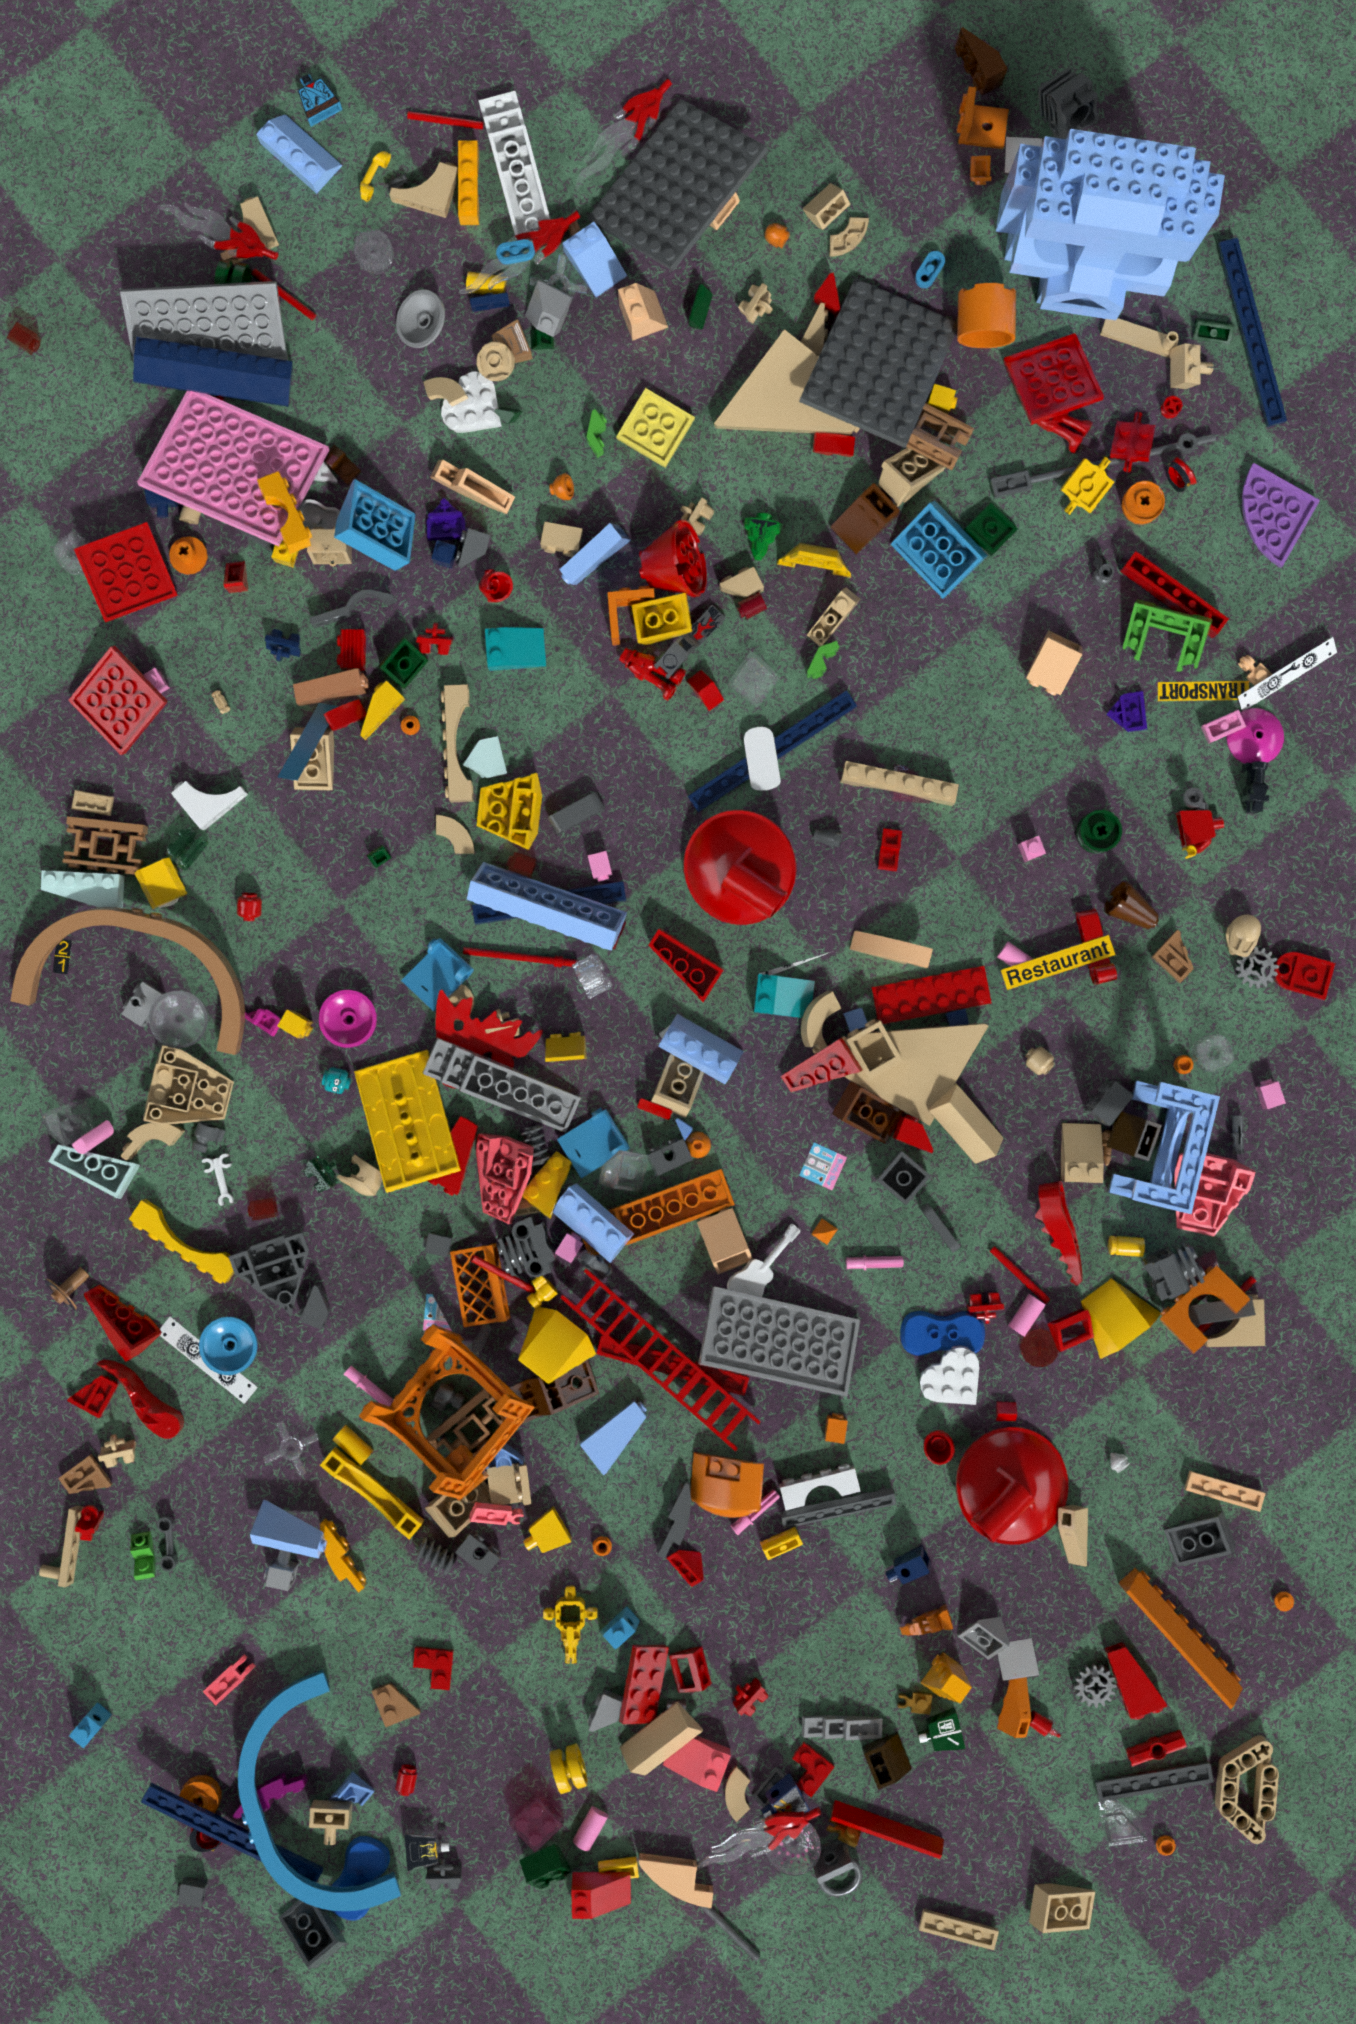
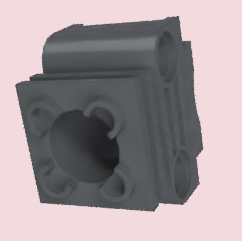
[1038,66,1098,139]
[496,1214,557,1277]
[1140,1241,1205,1301]

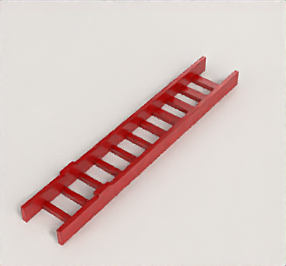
[560,1268,761,1452]

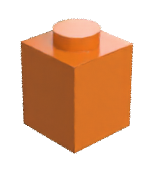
[824,1413,848,1444]

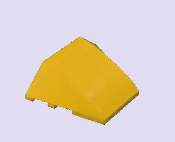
[776,543,851,578]
[476,773,542,850]
[1081,1278,1161,1359]
[518,1307,596,1384]

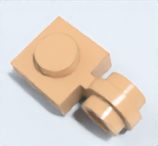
[1238,655,1273,686]

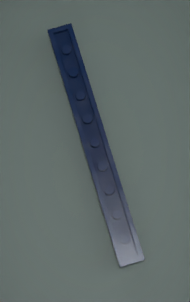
[1218,237,1287,427]
[688,690,857,813]
[141,1782,324,1882]

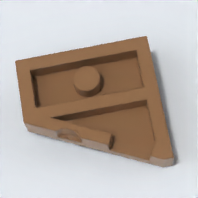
[1151,930,1194,983]
[58,1454,113,1494]
[371,1682,421,1728]

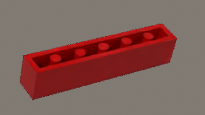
[1120,551,1229,638]

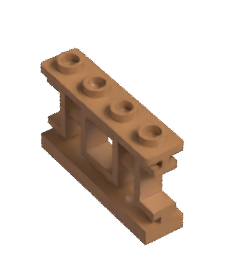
[906,403,974,470]
[62,816,148,875]
[426,1388,502,1457]

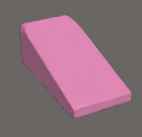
[1201,709,1246,744]

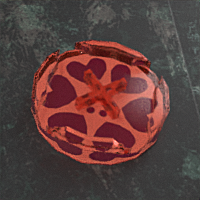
[1020,1328,1058,1367]

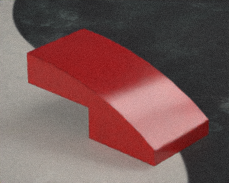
[813,432,855,457]
[323,699,367,731]
[878,828,902,872]

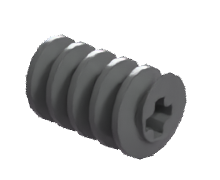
[520,1125,549,1166]
[415,1536,458,1576]

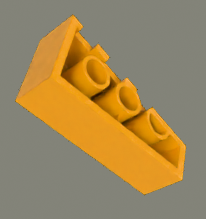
[921,1652,972,1703]

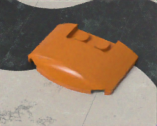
[691,1452,764,1518]

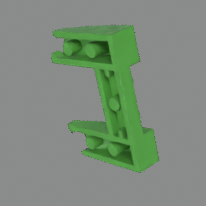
[1123,599,1212,672]

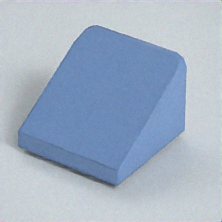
[843,1008,867,1031]
[675,1118,693,1140]

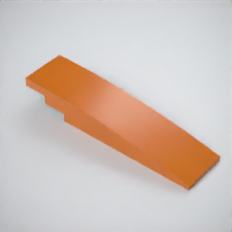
[583,1169,735,1256]

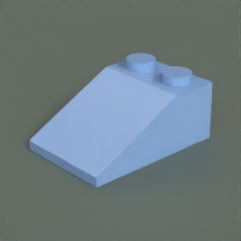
[562,222,627,297]

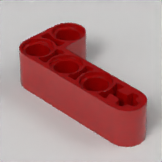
[1076,908,1117,985]

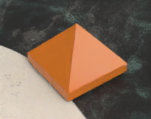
[812,1219,838,1245]

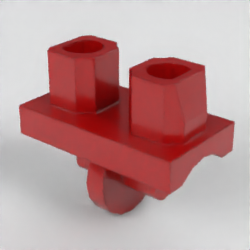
[416,623,453,655]
[967,1292,1004,1324]
[75,1505,104,1541]
[732,1677,768,1716]

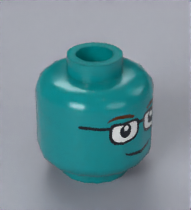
[321,1067,351,1094]

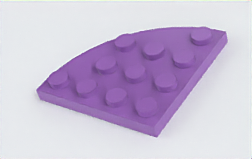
[1242,463,1320,568]

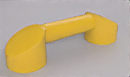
[360,151,391,202]

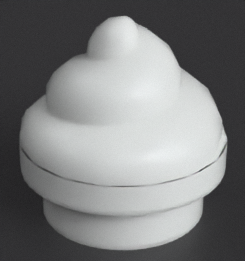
[1110,1453,1130,1473]

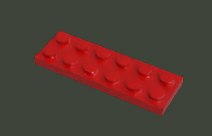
[871,966,992,1024]

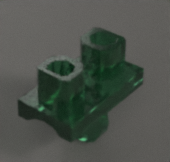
[303,1156,338,1193]

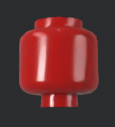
[237,892,262,921]

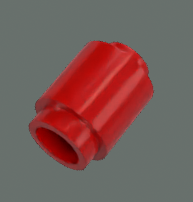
[395,1764,418,1796]

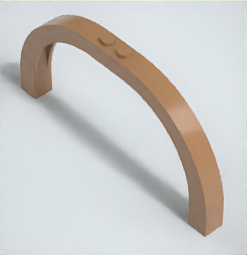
[10,907,245,1055]

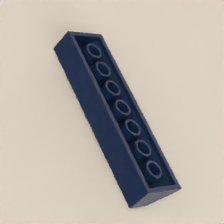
[133,336,293,407]

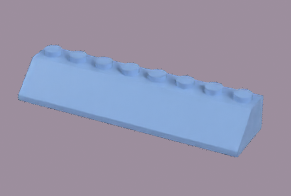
[467,862,627,950]

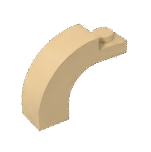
[801,991,841,1055]

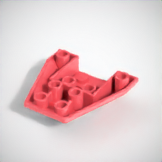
[476,1133,534,1224]

